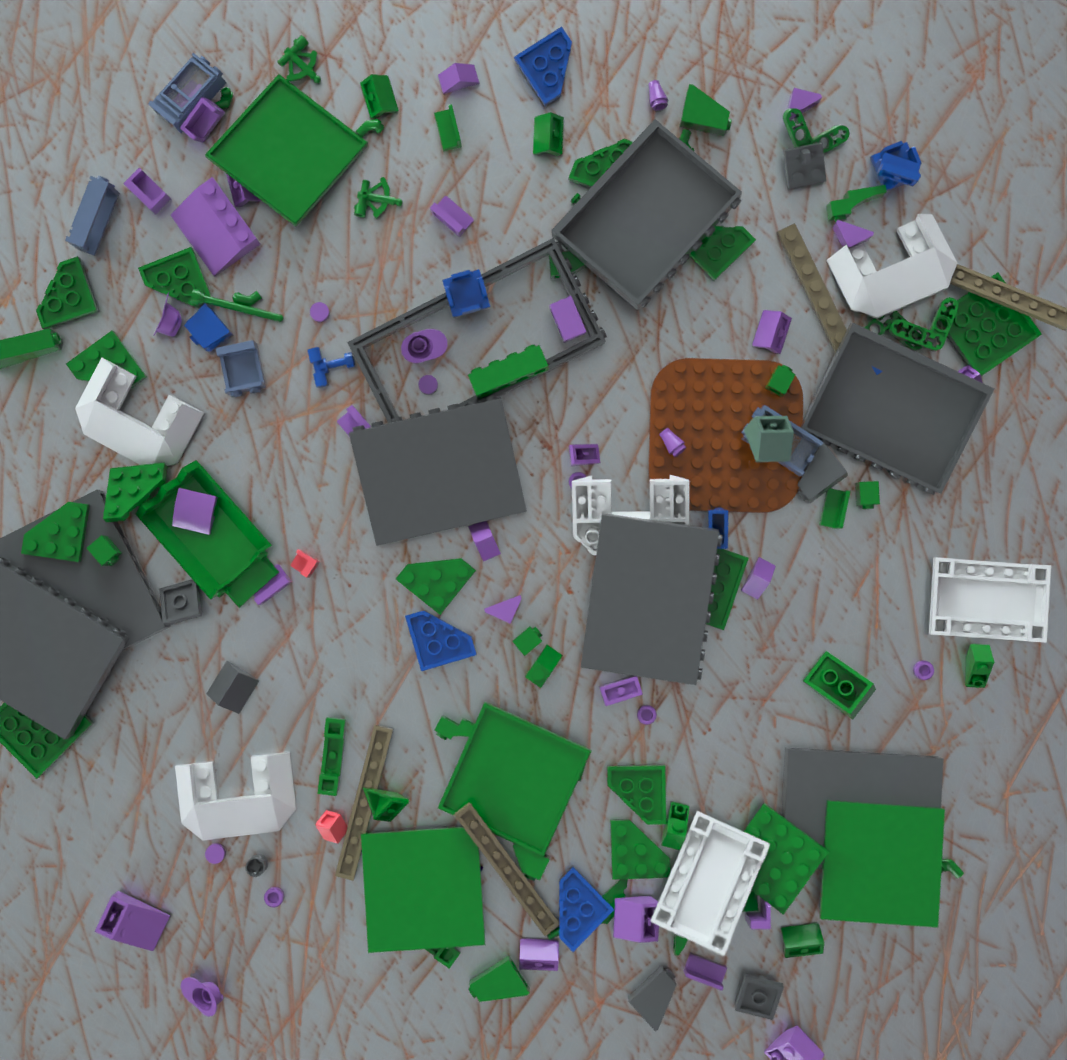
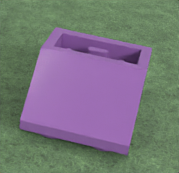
[613,896,659,943]
[764,1025,824,1060]

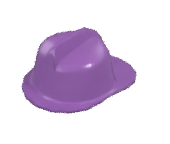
[153,292,182,337]
[401,329,448,363]
[181,977,224,1017]

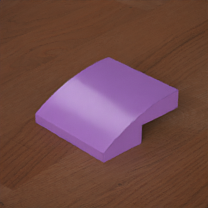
[172,488,218,535]

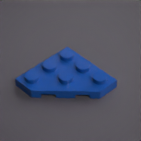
[514,26,572,106]
[405,611,477,671]
[559,867,614,952]

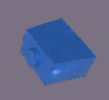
[184,303,234,352]
[708,507,728,549]

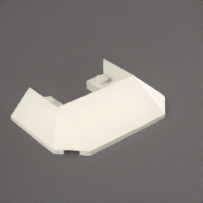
[827,214,957,319]
[75,358,204,466]
[572,475,689,555]
[175,752,297,840]

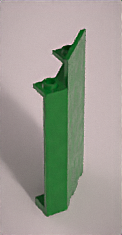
[135,460,279,608]

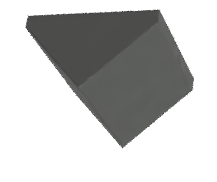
[206,661,259,714]

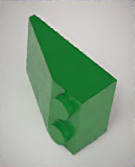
[803,651,876,720]

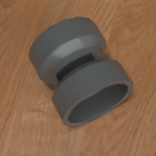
[245,854,268,877]

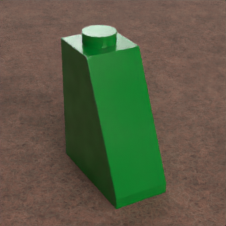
[679,84,732,136]
[468,955,530,1002]

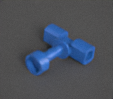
[307,347,355,388]

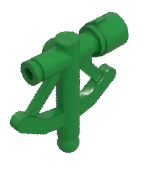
[277,35,321,83]
[354,177,403,218]

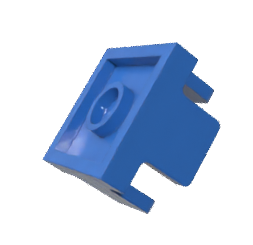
[870,141,922,191]
[442,269,490,318]

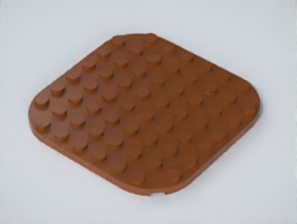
[648,358,803,513]

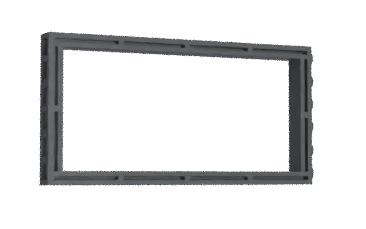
[347,238,607,423]

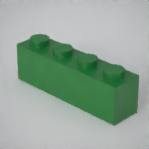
[468,345,549,400]

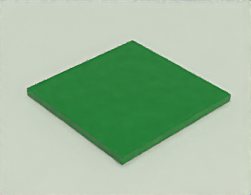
[205,74,368,227]
[438,702,592,857]
[819,800,945,928]
[361,827,485,953]

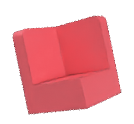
[291,549,320,578]
[315,810,348,844]

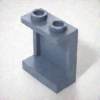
[216,340,266,397]

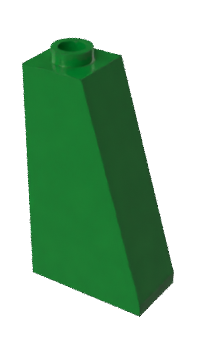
[0,328,61,369]

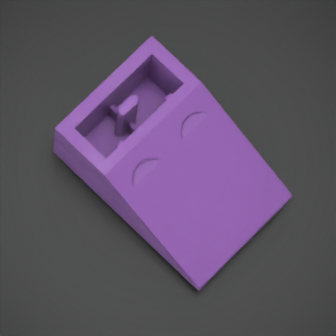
[94,891,171,951]

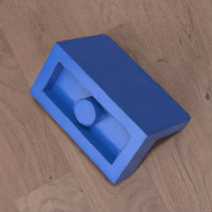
[877,153,921,187]

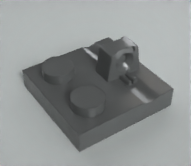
[783,142,826,189]
[159,579,202,626]
[735,974,784,1020]

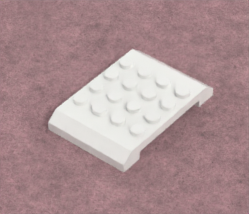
[929,557,1051,643]
[650,811,770,956]

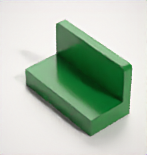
[360,74,398,119]
[434,104,462,151]
[533,112,564,156]
[819,488,850,529]
[781,923,824,958]

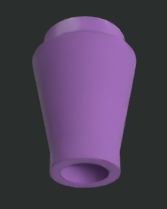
[648,80,668,111]
[660,428,686,457]

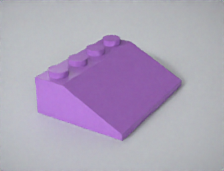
[171,177,261,277]

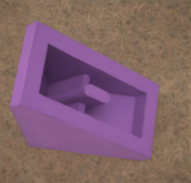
[438,63,479,94]
[787,88,822,120]
[833,220,874,249]
[569,444,600,467]
[468,521,501,562]
[741,557,776,600]
[484,595,522,624]

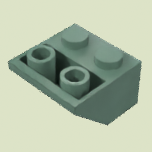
[744,416,794,462]

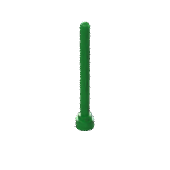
[190,288,284,322]

